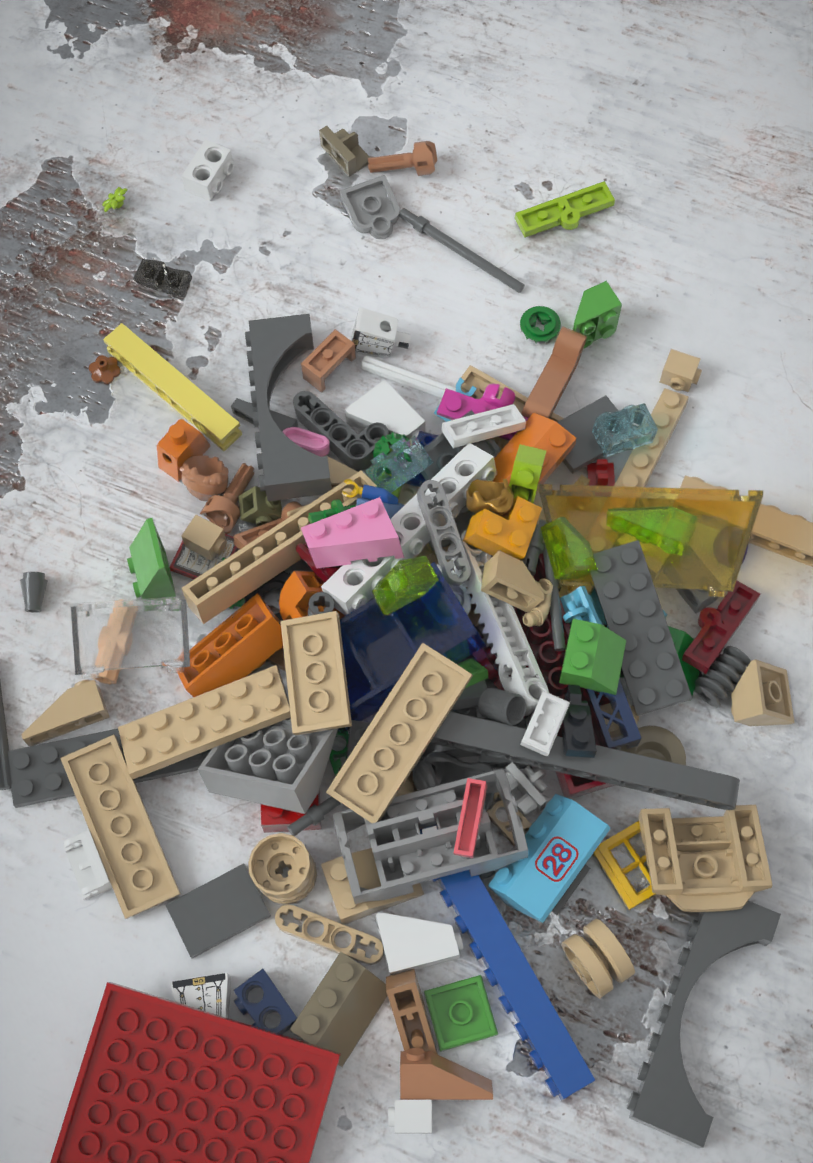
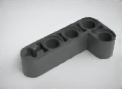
[293,391,390,472]

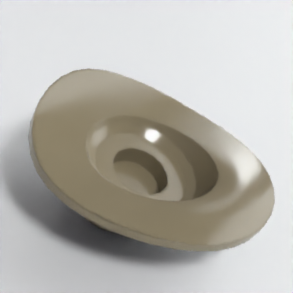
[620,726,686,765]

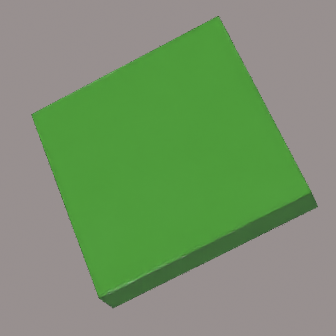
[424,975,498,1052]

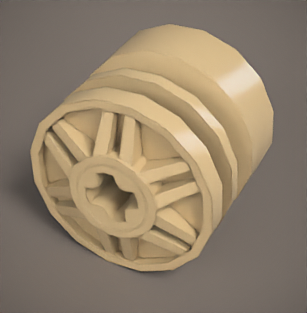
[248,833,317,905]

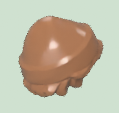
[179,455,229,501]

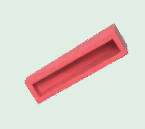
[454,778,487,858]

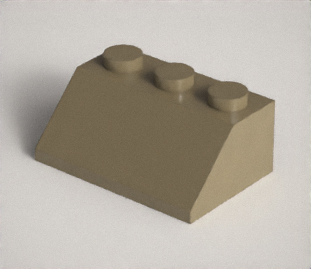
[290,952,388,1067]

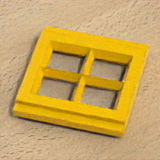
[593,821,656,910]

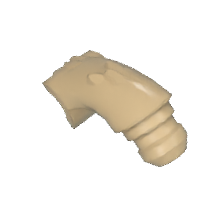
[523,578,553,627]

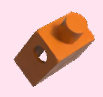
[157,419,211,482]

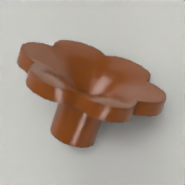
[89,355,121,384]

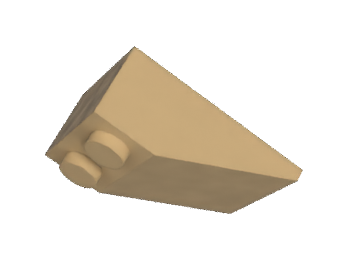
[321,848,424,925]

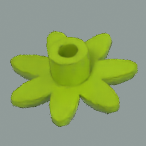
[102,187,128,212]

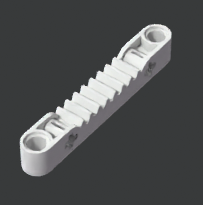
[447,530,549,716]

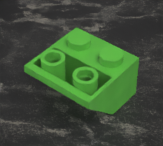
[573,280,622,349]

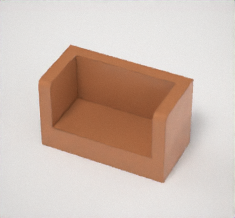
[301,329,356,392]

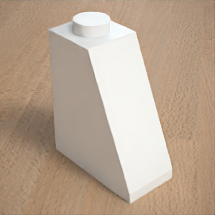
[345,379,425,444]
[376,912,464,975]

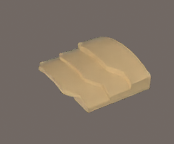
[639,805,773,912]

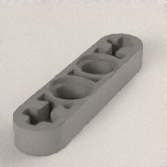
[417,480,471,586]

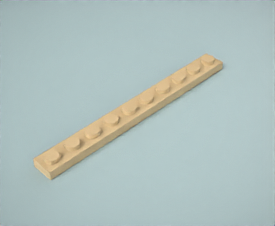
[559,388,689,598]

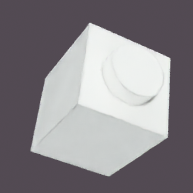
[388,1100,432,1134]

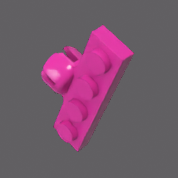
[437,384,529,441]

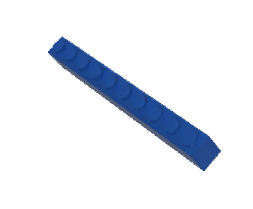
[420,825,595,1101]

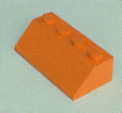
[493,413,577,516]
[173,593,283,697]

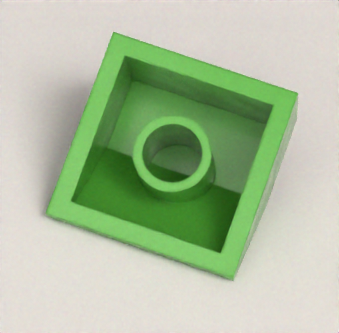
[559,619,626,695]

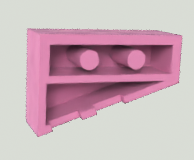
[301,497,404,568]

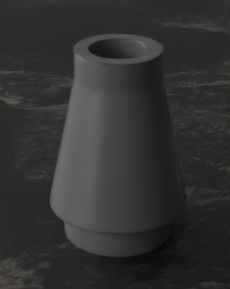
[20,572,48,613]

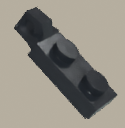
[561,684,597,758]

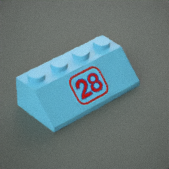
[488,794,611,923]

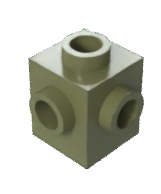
[239,486,282,526]

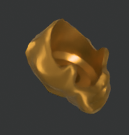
[466,479,514,515]

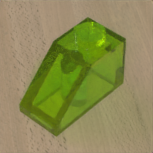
[541,517,597,580]

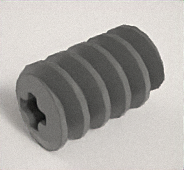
[695,646,751,708]

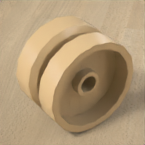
[561,918,635,999]

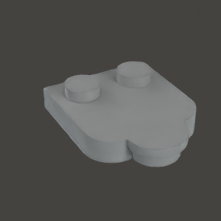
[340,175,400,239]

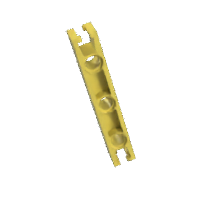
[103,323,242,451]

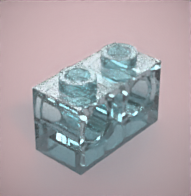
[592,403,658,457]
[366,436,434,493]

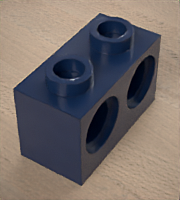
[233,969,297,1035]

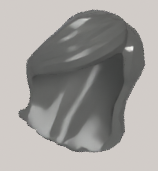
[413,752,495,812]

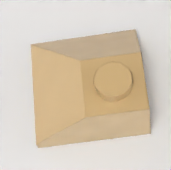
[731,659,794,726]

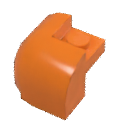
[279,571,360,633]

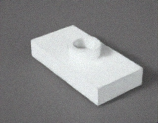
[520,691,570,756]

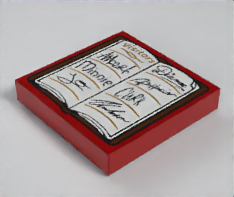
[169,534,238,579]

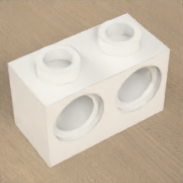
[182,140,234,201]

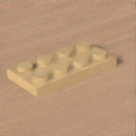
[281,611,352,735]

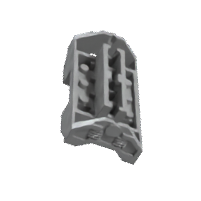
[333,768,528,904]

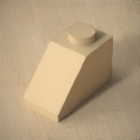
[481,550,544,613]

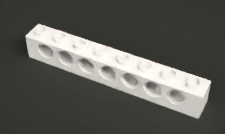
[321,443,497,619]

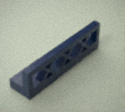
[585,679,642,749]

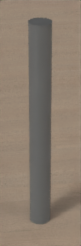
[542,541,566,651]

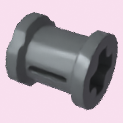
[308,592,334,616]

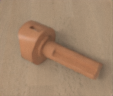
[368,141,437,176]
[200,463,254,534]

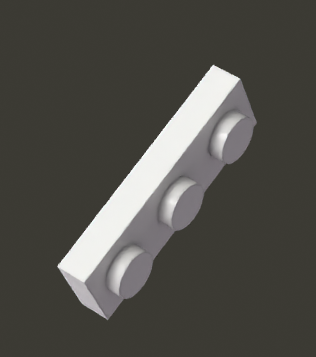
[441,404,526,448]

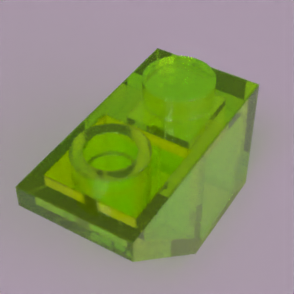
[372,556,438,615]

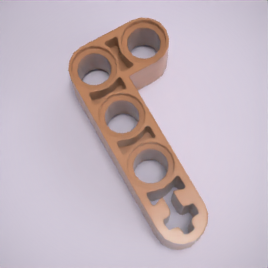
[521,326,587,419]

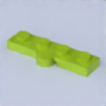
[515,181,615,238]

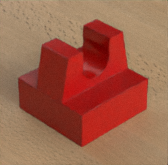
[586,459,615,491]

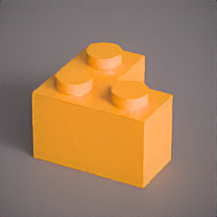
[463,496,542,560]

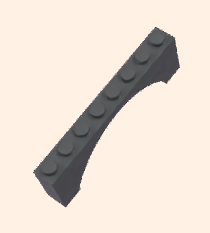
[245,314,332,501]
[627,901,781,1148]

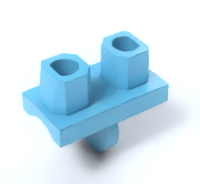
[560,586,604,626]

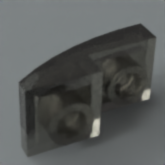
[133,259,192,297]

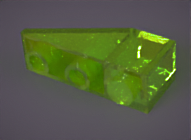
[606,506,697,556]

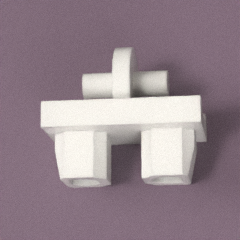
[505,762,548,817]

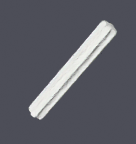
[361,355,456,398]

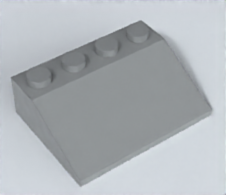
[198,718,338,814]

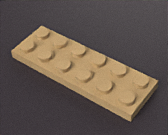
[326,643,473,823]
[118,665,291,779]
[60,735,181,919]

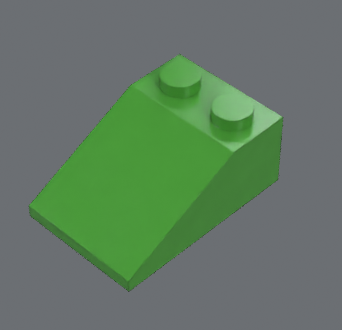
[127,518,177,606]

